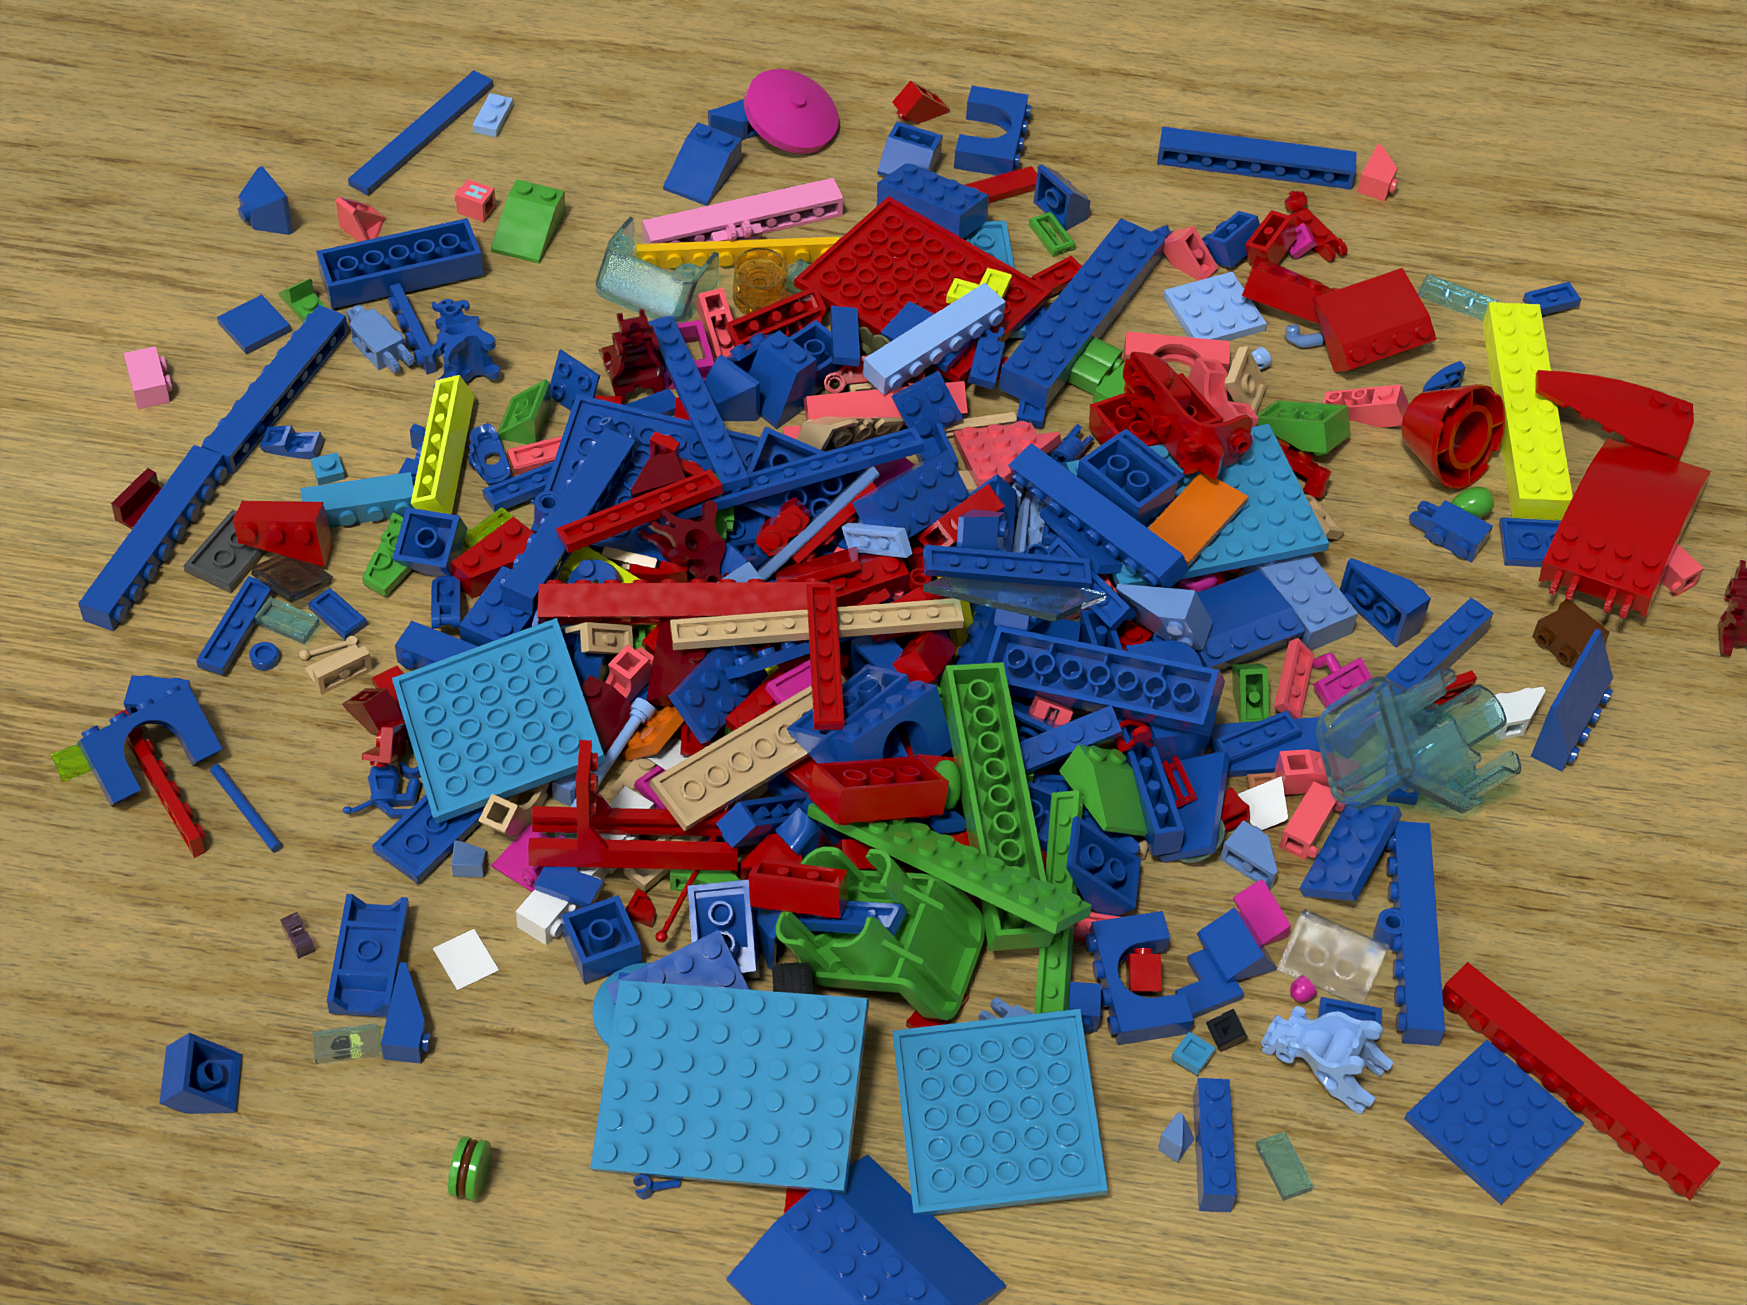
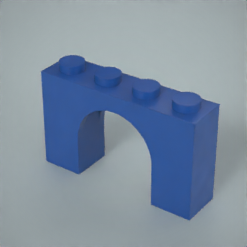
[954,85,1032,176]
[832,680,952,762]
[77,685,222,806]
[1085,911,1194,1045]

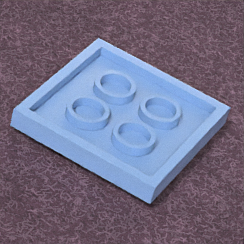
[1163,272,1267,341]

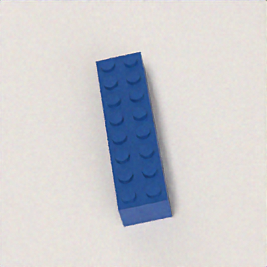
[986,626,1225,736]

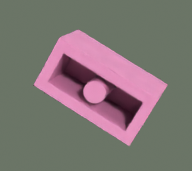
[124,346,173,409]

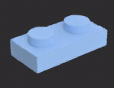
[473,93,513,137]

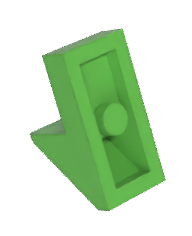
[279,278,327,323]

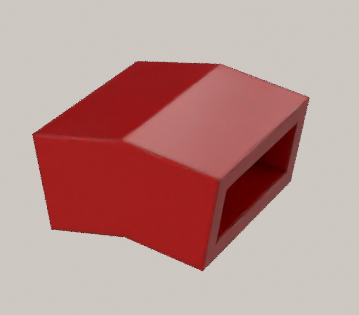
[1221,788,1250,832]

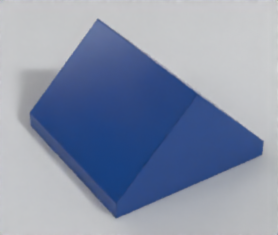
[1197,907,1277,983]

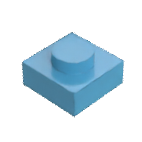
[311,452,345,485]
[1171,1031,1216,1076]

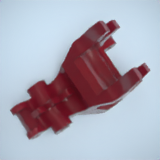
[598,308,665,403]
[637,500,730,583]
[1718,560,1747,657]

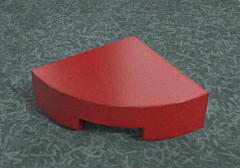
[625,888,655,928]

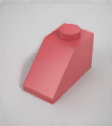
[1357,144,1399,202]
[1163,226,1218,281]

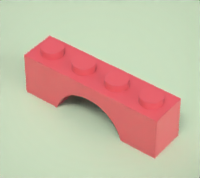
[1123,331,1230,373]
[1187,358,1259,427]

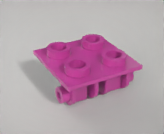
[491,824,566,892]

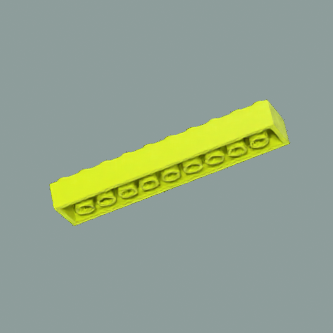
[1482,302,1573,521]

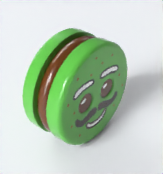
[448,1136,491,1201]

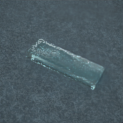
[1418,274,1499,320]

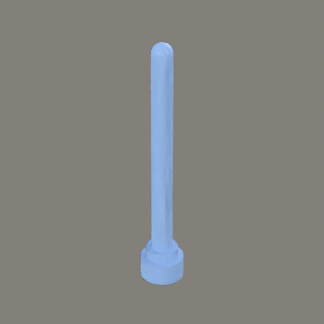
[570,698,656,807]

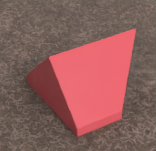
[336,196,386,242]

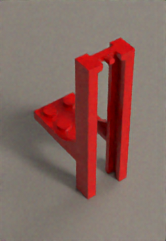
[528,740,738,871]

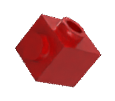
[1126,948,1161,993]

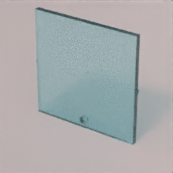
[923,577,1107,622]

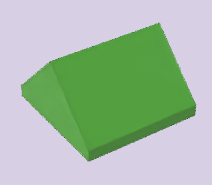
[497,379,551,445]

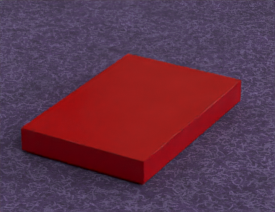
[776,546,861,582]

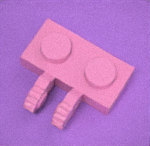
[710,219,763,241]

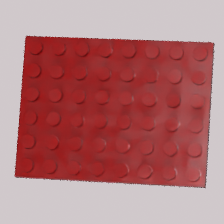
[794,196,1052,382]

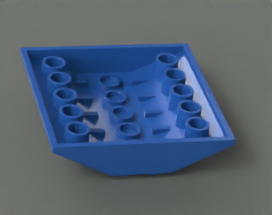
[726,1155,1007,1305]

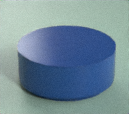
[249,642,280,671]

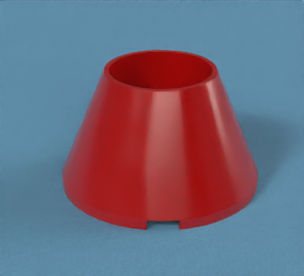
[1401,384,1505,489]

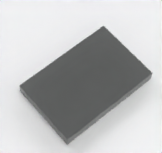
[183,509,267,593]

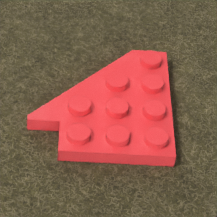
[953,421,1061,488]

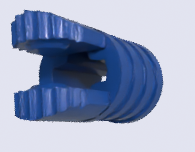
[1050,424,1094,467]

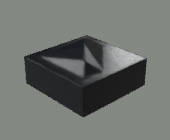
[1206,1009,1248,1052]

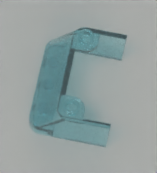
[596,217,719,324]

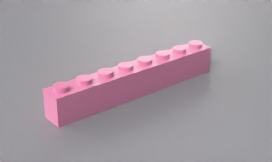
[642,178,843,244]

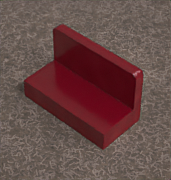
[111,468,162,529]

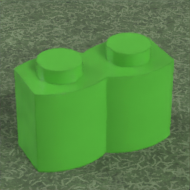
[1068,337,1124,395]

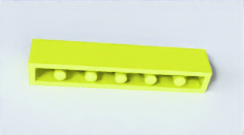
[411,375,475,514]

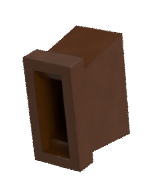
[1532,599,1610,669]

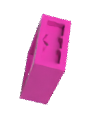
[656,320,714,390]

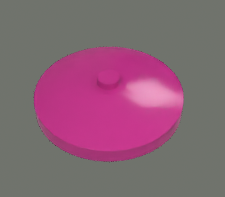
[744,69,839,154]

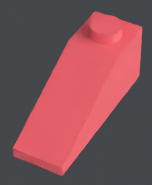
[695,288,735,359]

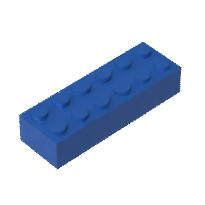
[316,218,483,309]

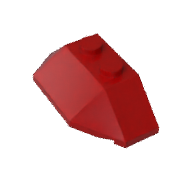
[725,286,827,347]

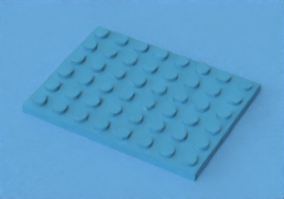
[1065,424,1329,586]
[590,980,869,1193]

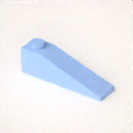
[1012,491,1049,553]

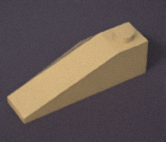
[796,416,904,452]

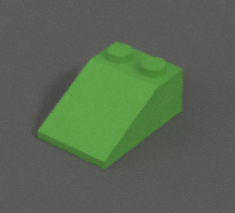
[491,179,566,264]
[1256,400,1350,456]
[1059,745,1147,836]

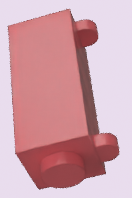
[1661,544,1704,597]
[1279,781,1346,860]

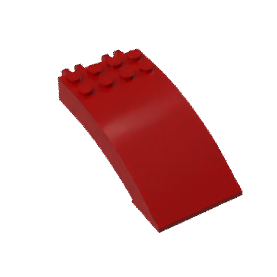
[1539,438,1711,619]

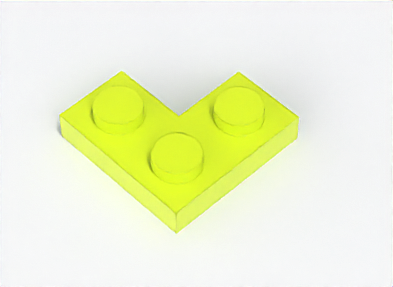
[946,268,1012,304]

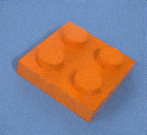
[620,706,684,761]

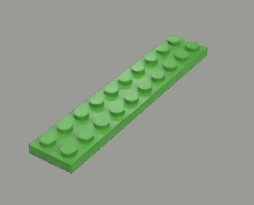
[807,803,1092,934]

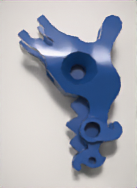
[427,299,501,387]

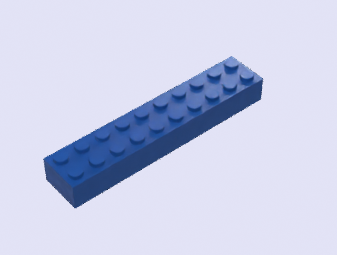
[998,218,1166,410]

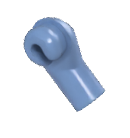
[1285,324,1323,348]

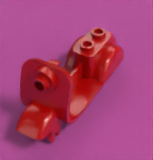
[1123,352,1253,479]

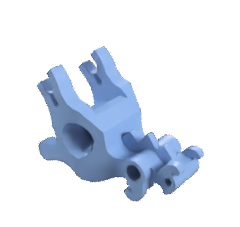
[1261,1006,1394,1114]

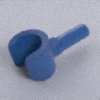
[633,1174,680,1200]

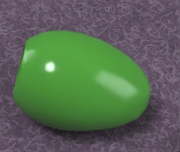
[1451,487,1494,518]
[934,760,961,810]

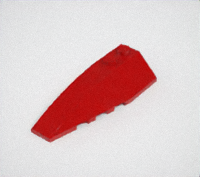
[1535,370,1694,460]

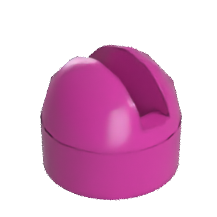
[1290,975,1317,1003]

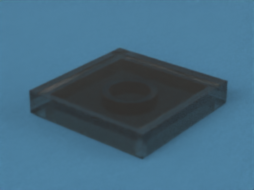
[251,554,333,603]

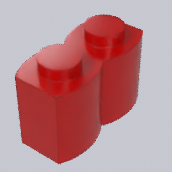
[755,497,810,556]

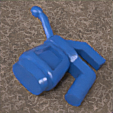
[343,765,421,818]

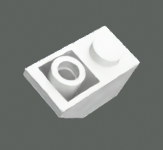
[1485,687,1545,740]

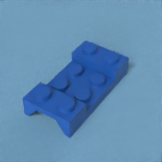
[327,894,410,1017]

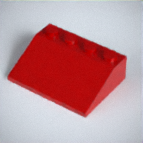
[1313,268,1437,372]
[1089,373,1223,447]

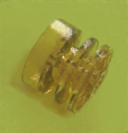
[733,248,788,314]

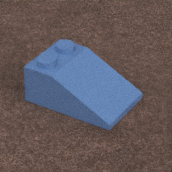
[1116,584,1213,650]

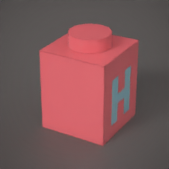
[454,179,496,222]

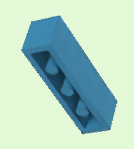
[300,472,415,528]

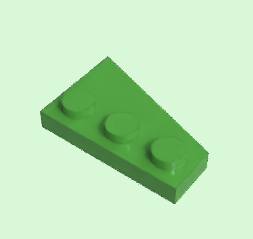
[362,512,412,597]

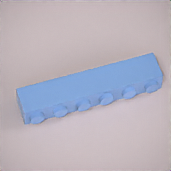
[863,283,1006,395]

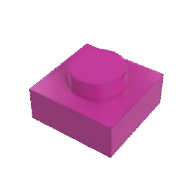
[1289,223,1317,259]

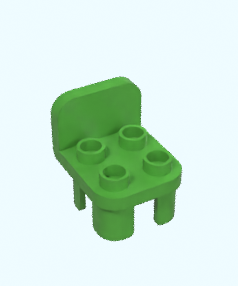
[776,847,985,1020]

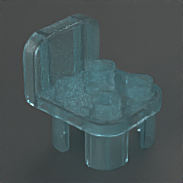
[1316,666,1521,814]

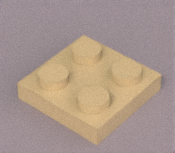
[1225,346,1267,413]

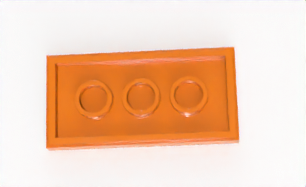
[1148,471,1249,567]

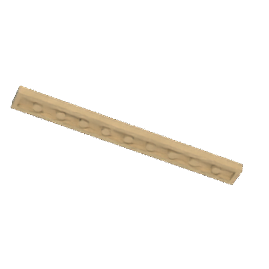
[670,598,964,650]

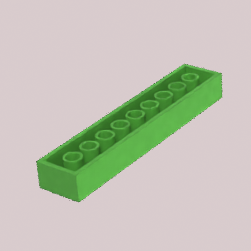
[940,662,1055,951]

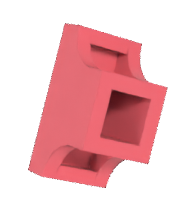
[605,645,654,702]

